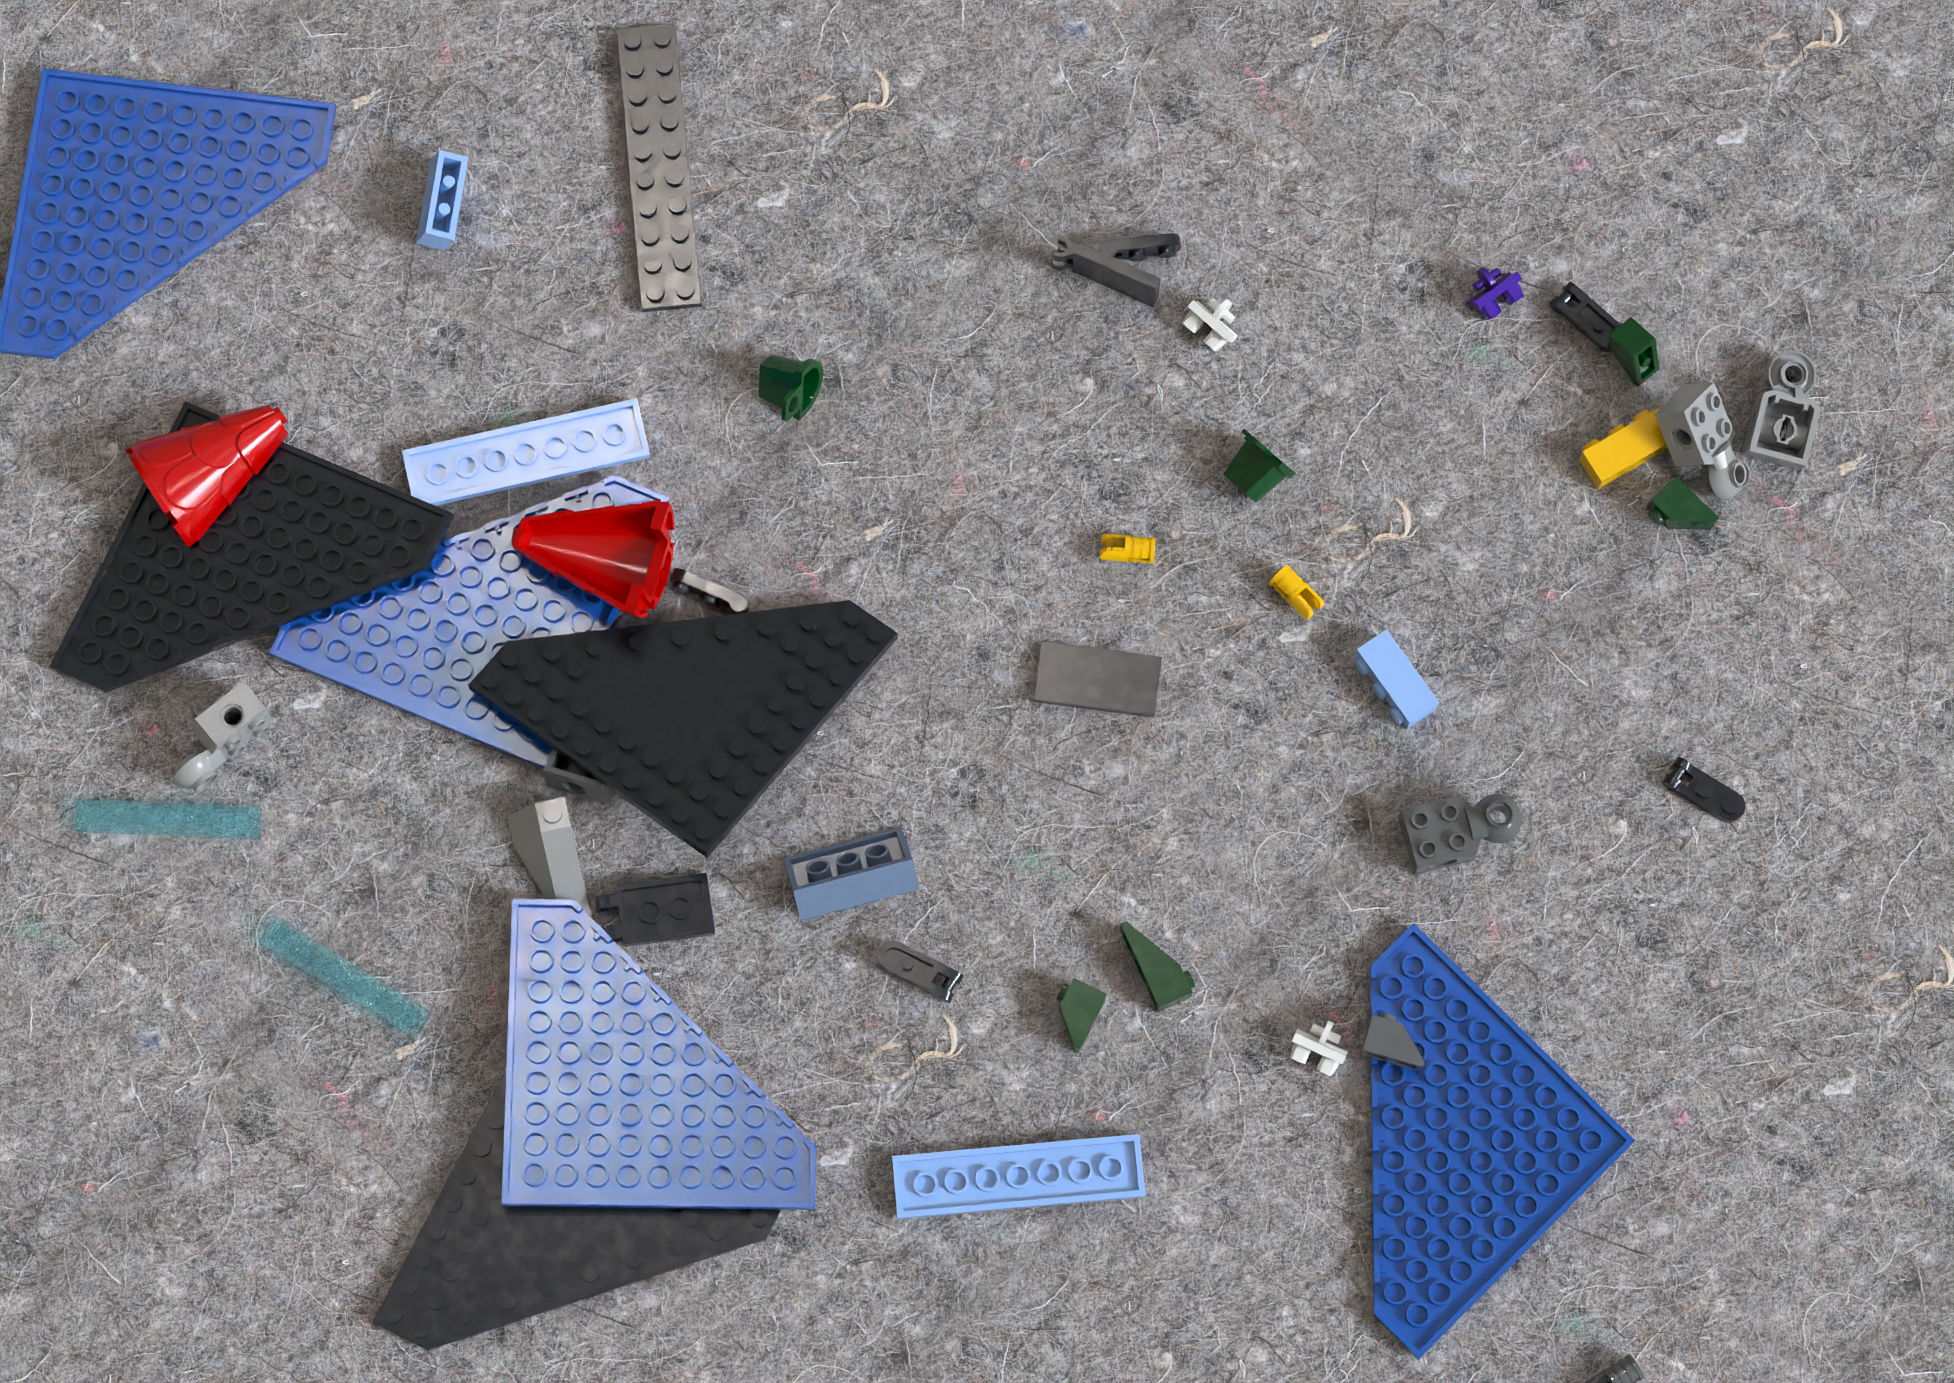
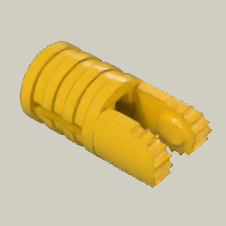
[1100,534,1156,564]
[1268,564,1325,620]

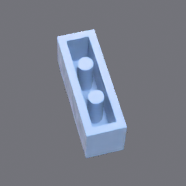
[416,150,468,251]
[1354,629,1439,729]

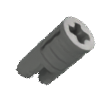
[1584,1354,1644,1383]

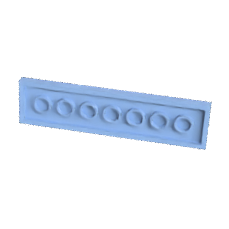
[402,398,651,506]
[892,1134,1146,1219]

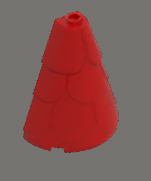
[125,404,288,547]
[512,500,675,618]

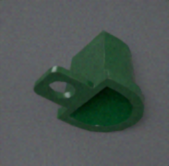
[759,355,823,422]
[1223,429,1296,503]

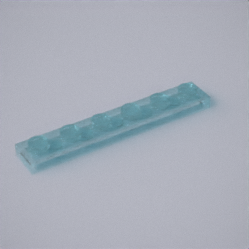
[75,800,262,840]
[259,916,432,1039]

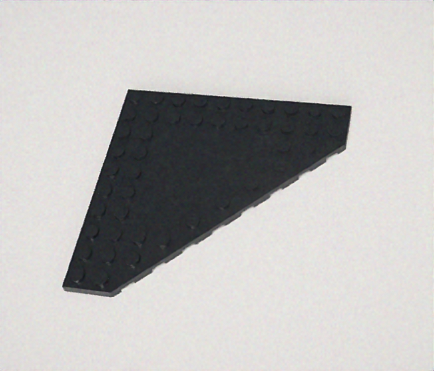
[49,401,454,693]
[468,600,898,858]
[372,1070,781,1351]

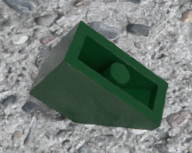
[1609,317,1660,387]
[1647,476,1719,530]
[1057,978,1107,1053]

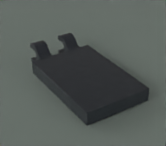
[1051,236,1161,307]
[595,873,715,947]

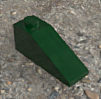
[1120,921,1195,1012]

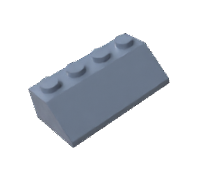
[783,827,919,921]

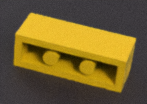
[1579,408,1668,489]

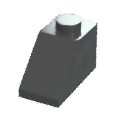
[1360,1013,1424,1072]

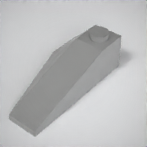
[507,797,592,919]

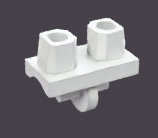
[1182,298,1238,351]
[1290,1021,1348,1076]

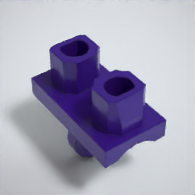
[1466,267,1524,320]

